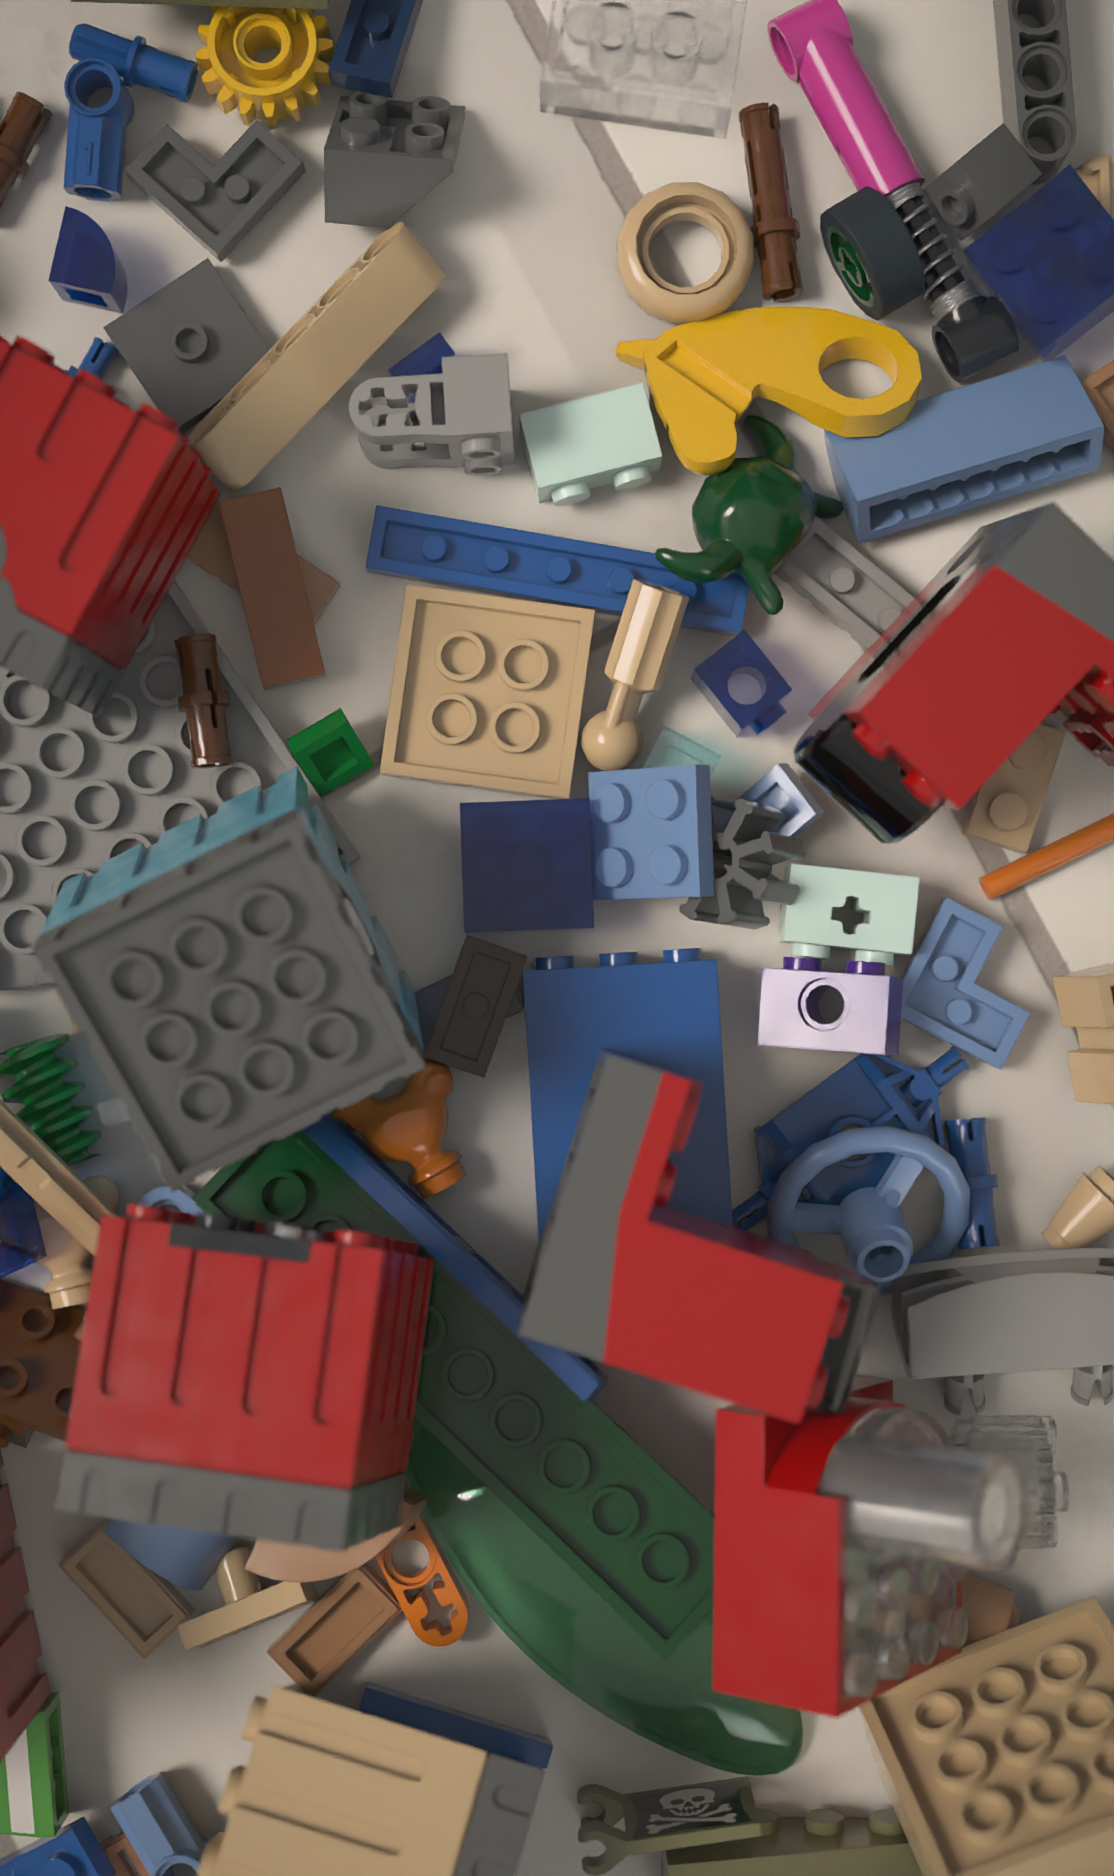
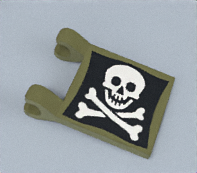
[577,1776,762,1876]

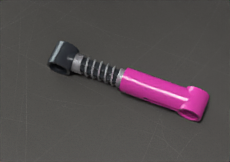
[768,0,1019,383]

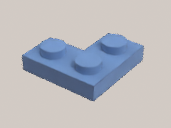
[901,897,1031,1070]

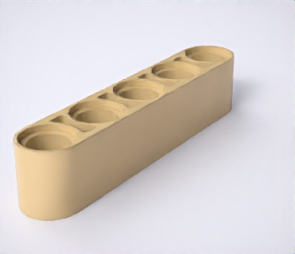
[188,222,446,492]

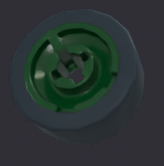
[820,186,925,320]

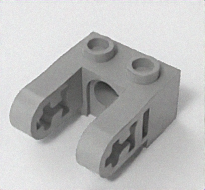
[349,353,515,475]

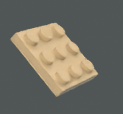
[379,584,595,801]

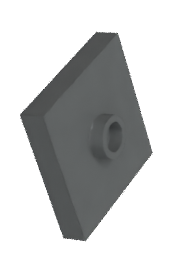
[103,258,270,434]

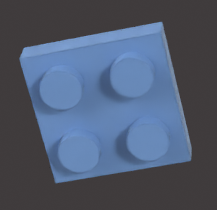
[588,764,714,900]

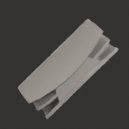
[891,1247,1114,1415]

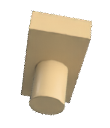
[177,1546,319,1651]

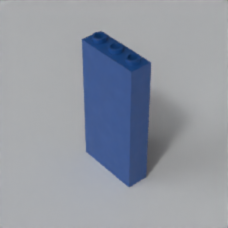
[523,948,733,1358]

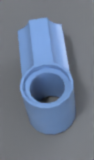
[110,1772,210,1876]

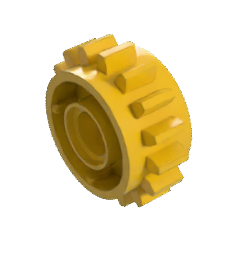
[195,6,335,129]

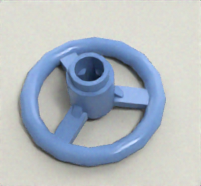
[767,1126,970,1298]

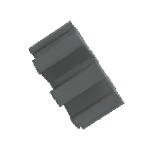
[679,796,805,929]

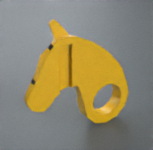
[615,306,922,476]

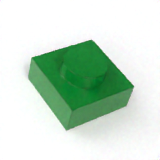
[286,708,374,797]

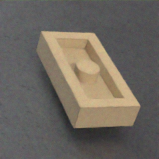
[962,724,1066,854]

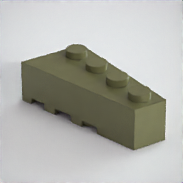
[661,1809,923,1876]

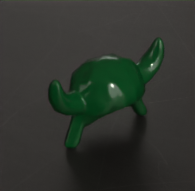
[655,415,843,615]

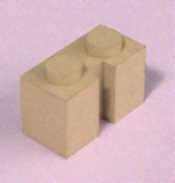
[1053,964,1114,1105]

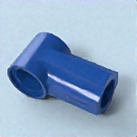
[63,58,134,202]

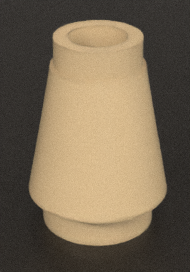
[1041,1165,1114,1249]

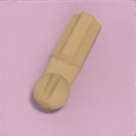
[581,579,690,771]

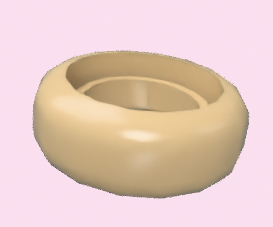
[617,182,754,325]

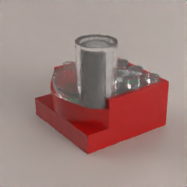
[712,1374,1028,1718]

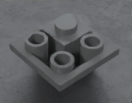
[324,92,465,228]

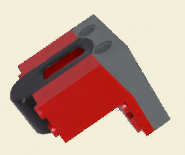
[793,501,1114,844]
[519,1049,882,1424]

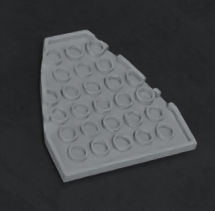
[0,580,362,991]

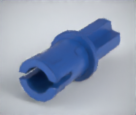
[69,23,198,103]

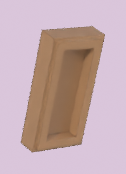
[267,1563,402,1697]

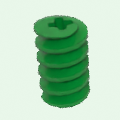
[0,1033,102,1166]

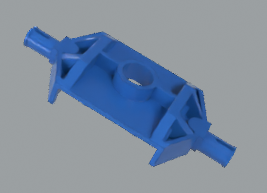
[732,1046,970,1231]

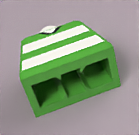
[0,1692,69,1838]

